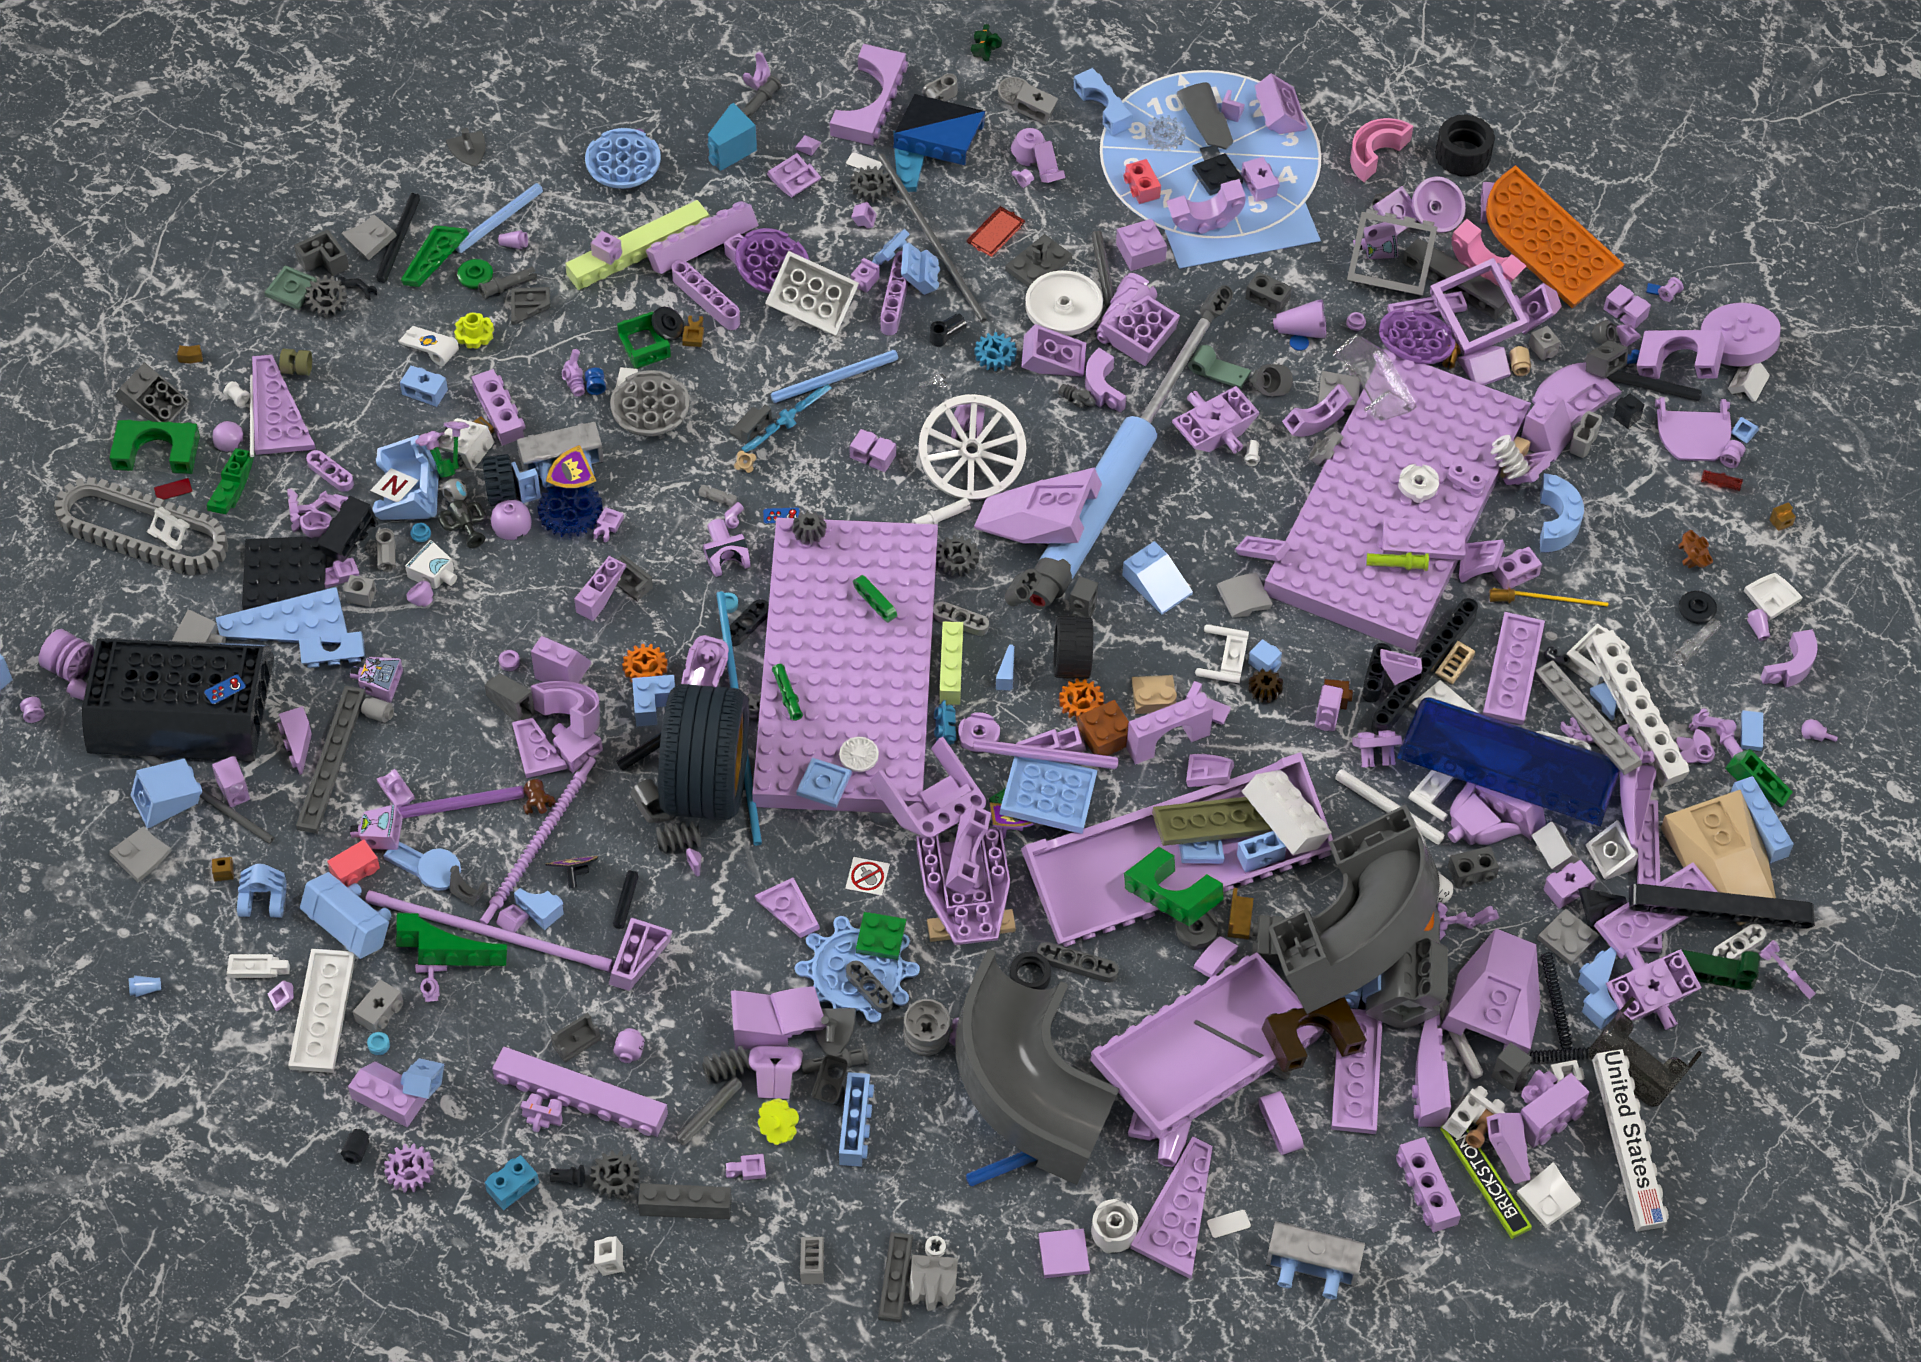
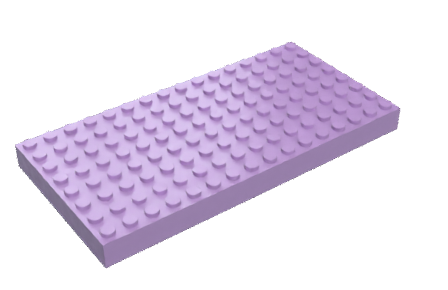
[1264,349,1531,653]
[752,518,938,813]

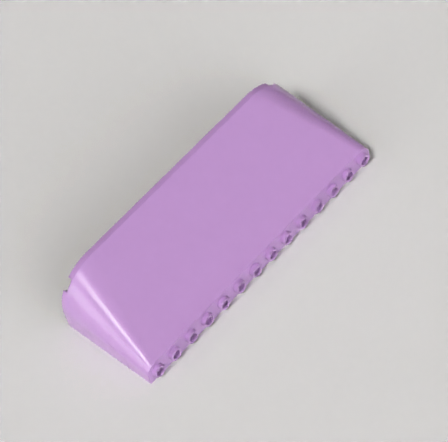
[1021,752,1333,947]

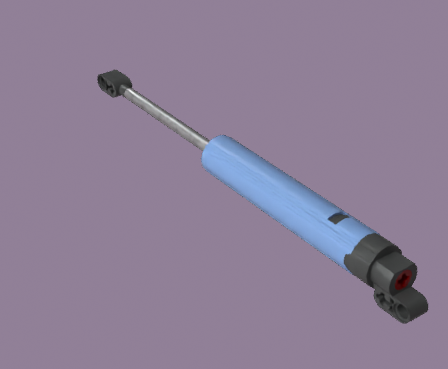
[1005,285,1233,610]

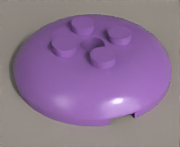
[735,228,809,294]
[1379,309,1455,365]

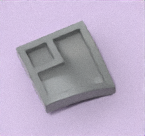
[341,215,397,260]
[1317,371,1360,410]
[110,826,171,882]

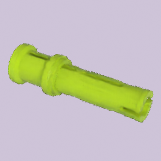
[1366,552,1429,571]

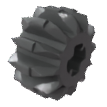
[792,510,827,545]

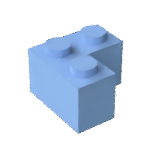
[632,675,675,726]

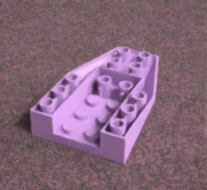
[974,467,1102,543]
[916,827,1010,945]
[1440,929,1540,1054]

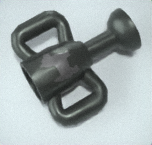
[437,500,487,548]

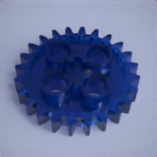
[537,485,603,538]

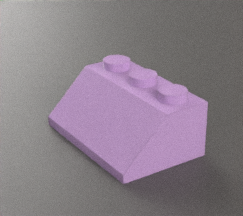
[1255,73,1308,134]
[348,1062,427,1127]

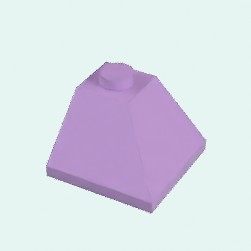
[1519,283,1562,335]

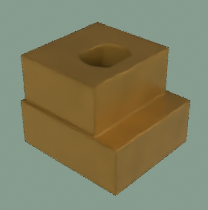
[1769,502,1796,531]
[212,857,234,882]

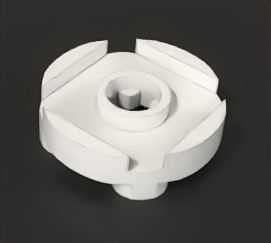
[1398,464,1439,503]

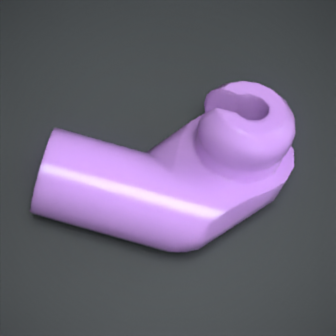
[724,502,744,529]

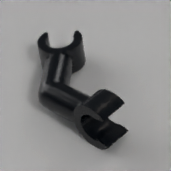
[335,277,377,300]

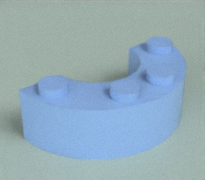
[1540,473,1584,552]

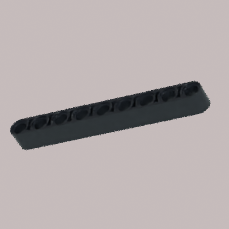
[1371,598,1478,735]
[1629,884,1815,929]

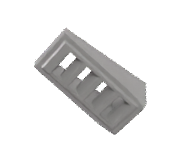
[800,1237,824,1284]

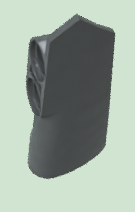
[1177,82,1233,150]

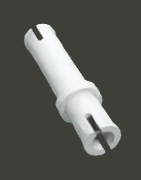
[912,498,971,525]

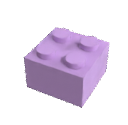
[1116,219,1167,271]

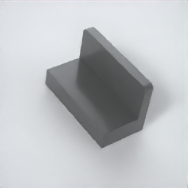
[730,405,772,444]

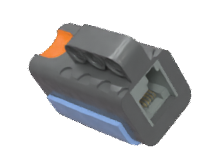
[1362,909,1448,1029]

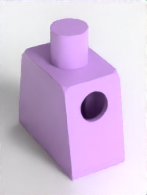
[552,723,603,773]

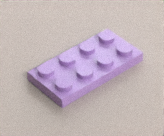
[1383,517,1465,560]

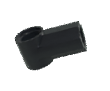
[930,313,967,347]

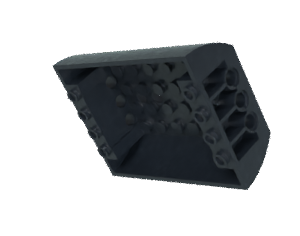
[82,638,274,761]

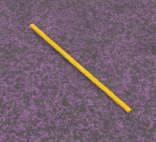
[1493,588,1608,607]

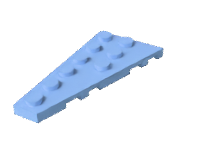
[216,587,348,645]

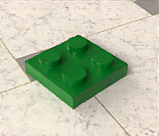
[856,912,907,960]

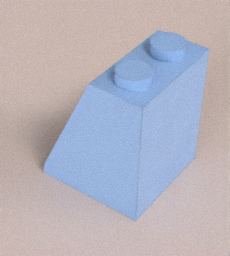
[131,758,202,828]

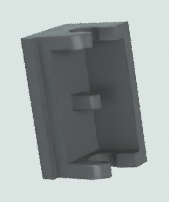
[616,554,653,602]
[551,1013,602,1063]

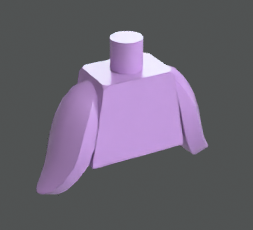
[1447,779,1521,845]

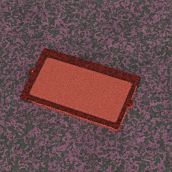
[967,206,1025,257]

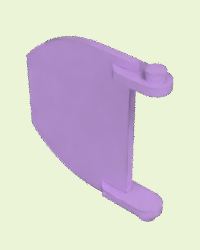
[1655,397,1731,461]

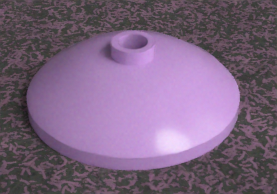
[1412,177,1466,233]

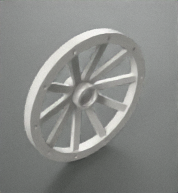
[918,394,1026,501]

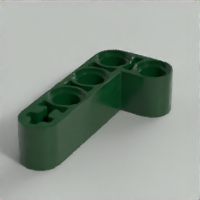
[1672,949,1760,990]

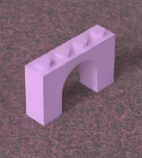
[1637,330,1725,379]
[1126,692,1214,764]

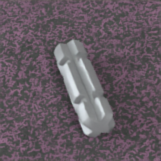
[699,485,737,507]

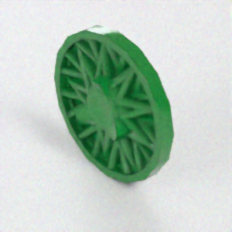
[457,259,493,289]

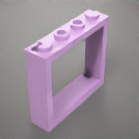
[1430,258,1529,356]

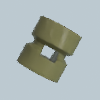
[279,348,313,376]

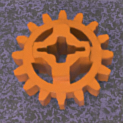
[622,643,668,683]
[1059,678,1104,721]

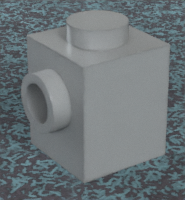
[1529,325,1561,361]

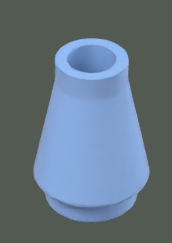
[129,975,161,997]

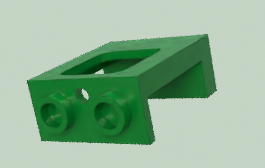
[617,311,671,369]

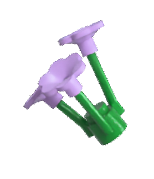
[415,421,469,477]

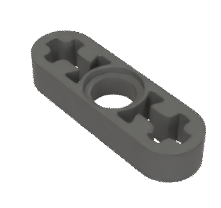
[846,960,893,1013]

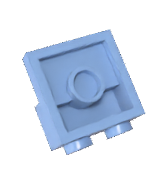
[901,242,940,295]

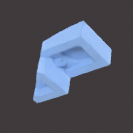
[1590,682,1618,721]

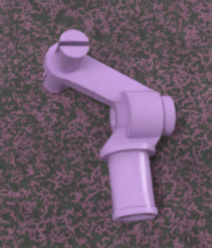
[1689,708,1743,758]
[415,964,447,1002]

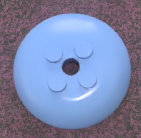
[585,128,661,189]

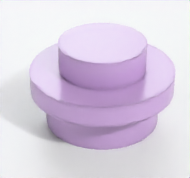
[1346,312,1366,331]

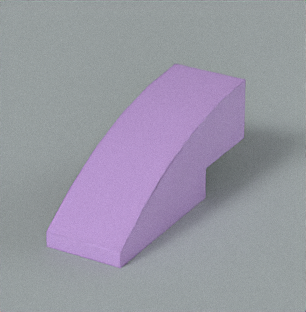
[1016,726,1086,752]

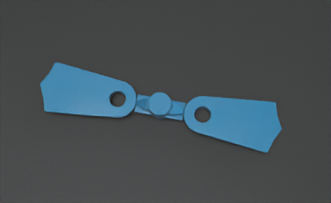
[742,384,832,452]

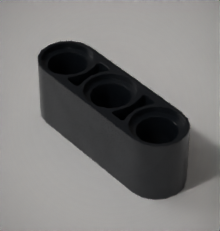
[1362,643,1391,703]

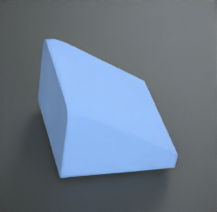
[1731,417,1759,443]

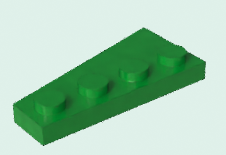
[401,225,469,287]

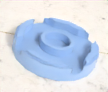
[417,848,461,891]

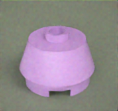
[1011,128,1046,166]

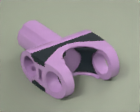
[703,519,750,577]

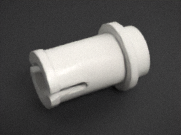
[1244,440,1260,466]

